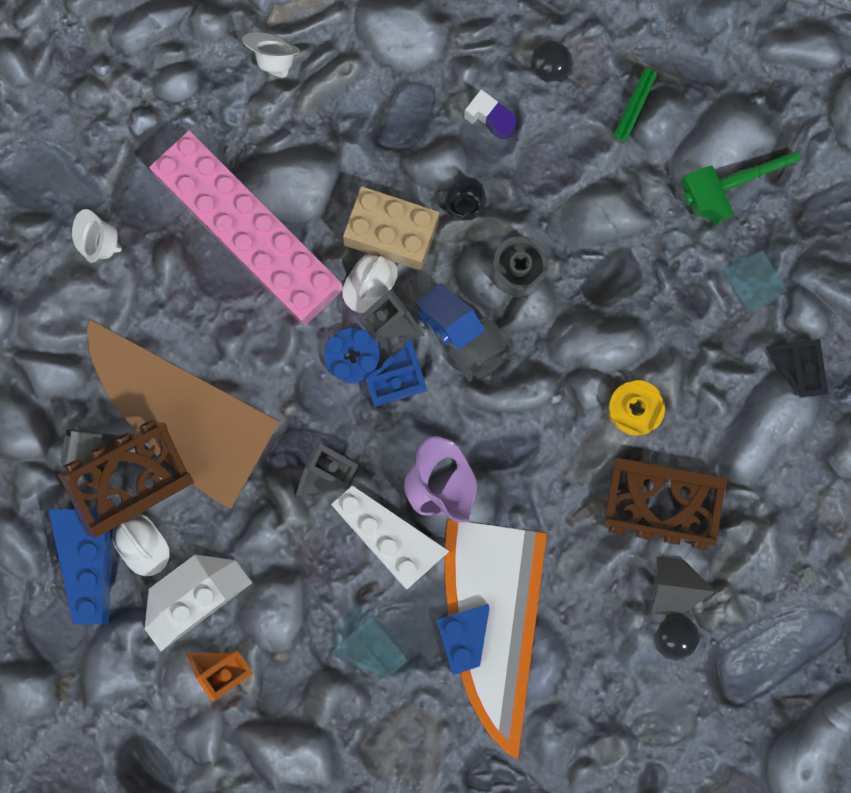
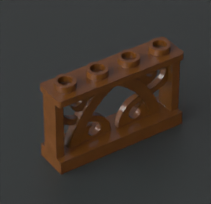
[58,420,194,538]
[602,458,728,550]

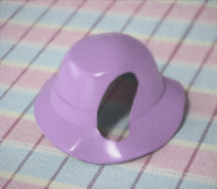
[404,436,477,522]

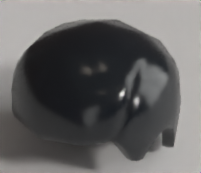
[531,41,574,83]
[445,177,487,221]
[654,614,700,661]

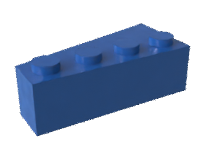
[49,509,112,624]

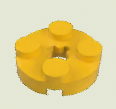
[608,380,665,436]

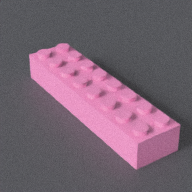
[149,131,343,327]

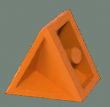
[186,650,253,702]

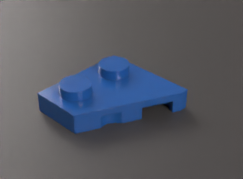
[366,340,427,407]
[437,604,490,675]

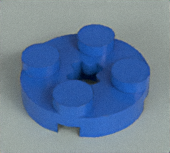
[325,328,380,384]

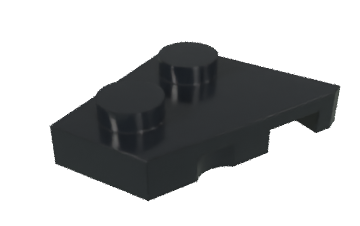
[765,339,829,399]

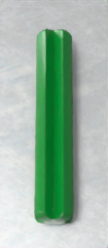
[613,68,657,143]

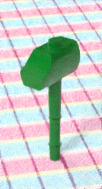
[680,151,801,225]

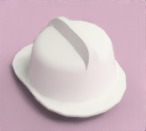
[242,32,300,78]
[72,209,122,263]
[343,254,397,313]
[112,514,169,576]

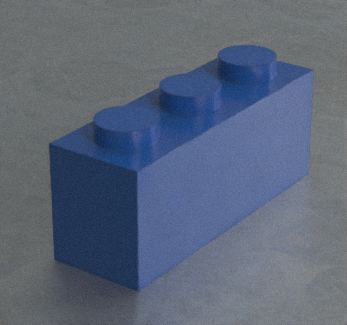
[414,283,485,350]

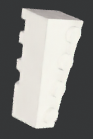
[331,486,449,590]

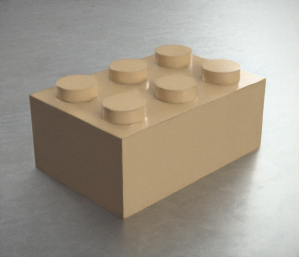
[343,186,439,271]

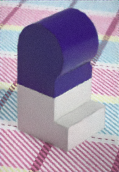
[464,90,516,139]

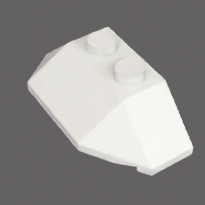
[145,555,252,652]

